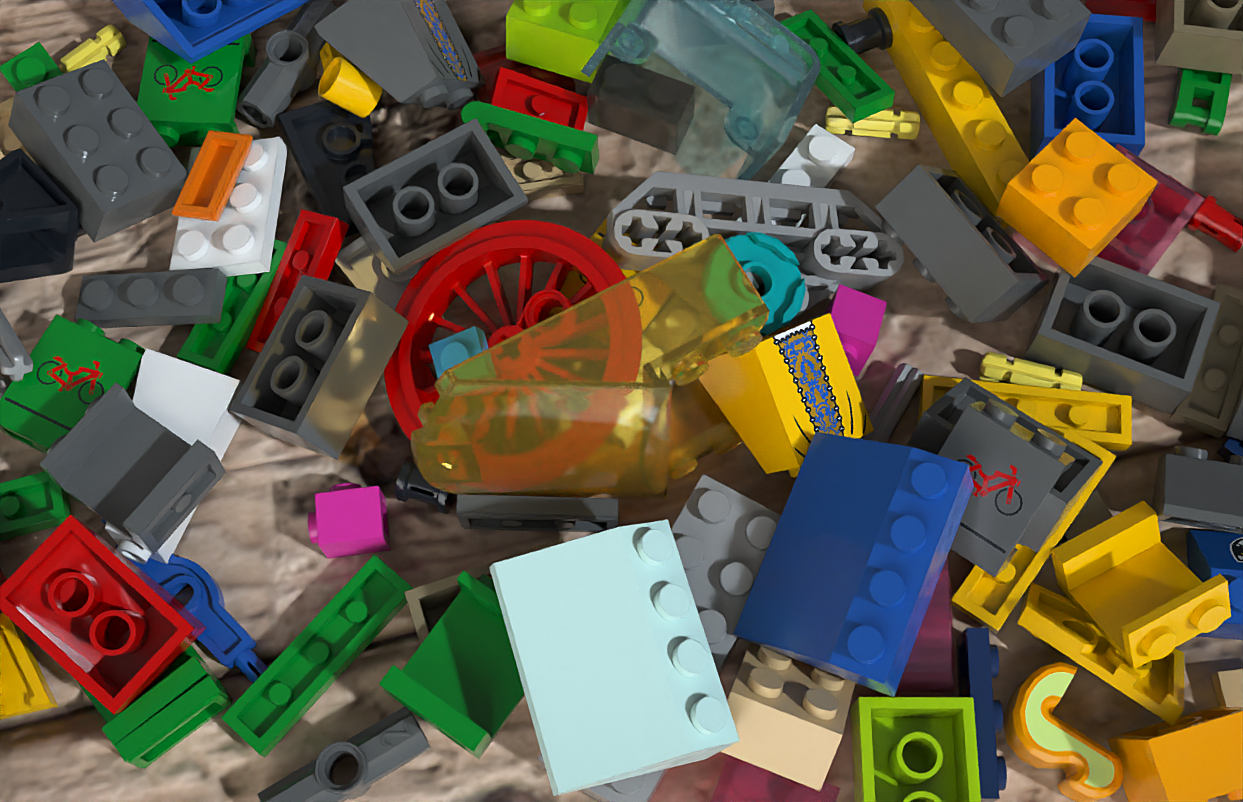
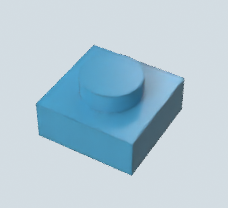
[429,326,497,397]

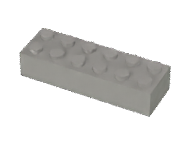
[538,474,781,802]

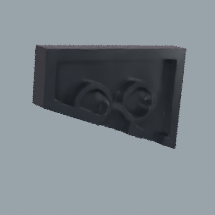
[278,100,375,237]

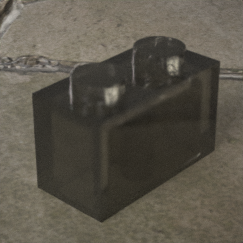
[587,54,696,155]

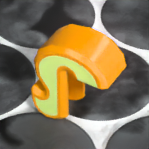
[1003,662,1123,802]

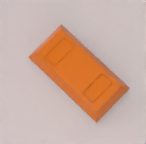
[171,130,253,222]

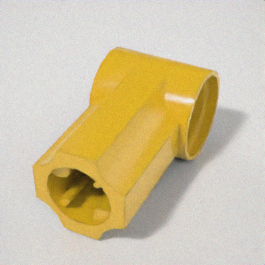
[318,42,383,118]

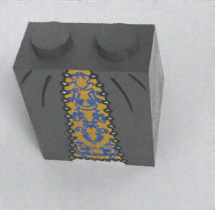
[314,0,487,110]

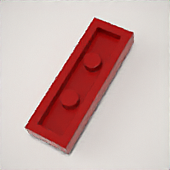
[246,209,349,354]

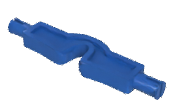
[102,518,268,684]

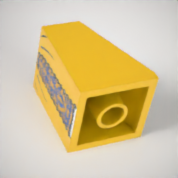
[691,313,874,477]

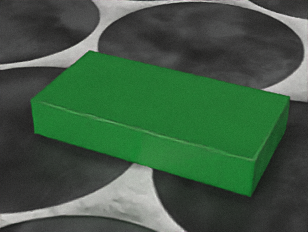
[114,675,233,769]

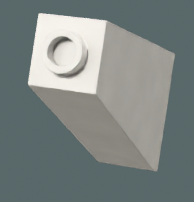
[105,349,243,564]

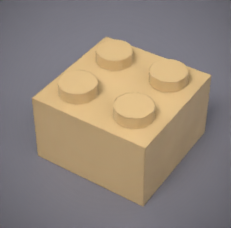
[720,642,855,791]

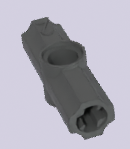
[236,0,337,129]
[258,706,432,802]

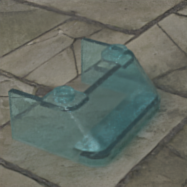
[581,0,821,180]

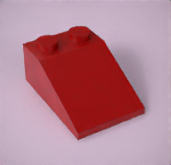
[0,514,207,714]

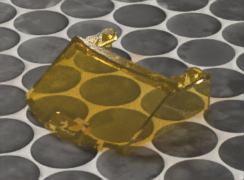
[411,234,769,499]

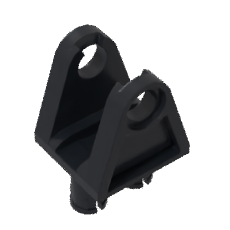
[0,148,86,283]

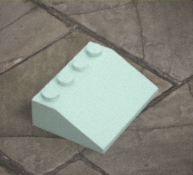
[489,520,740,796]

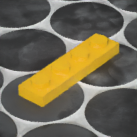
[918,375,1132,451]
[950,428,1116,634]

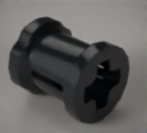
[831,7,893,55]
[395,455,461,514]

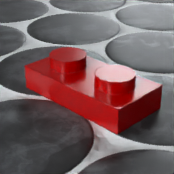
[488,67,591,131]

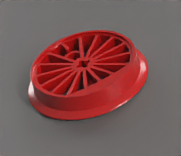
[384,220,642,484]

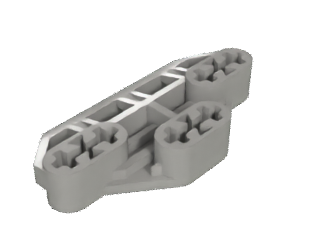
[602,171,904,327]

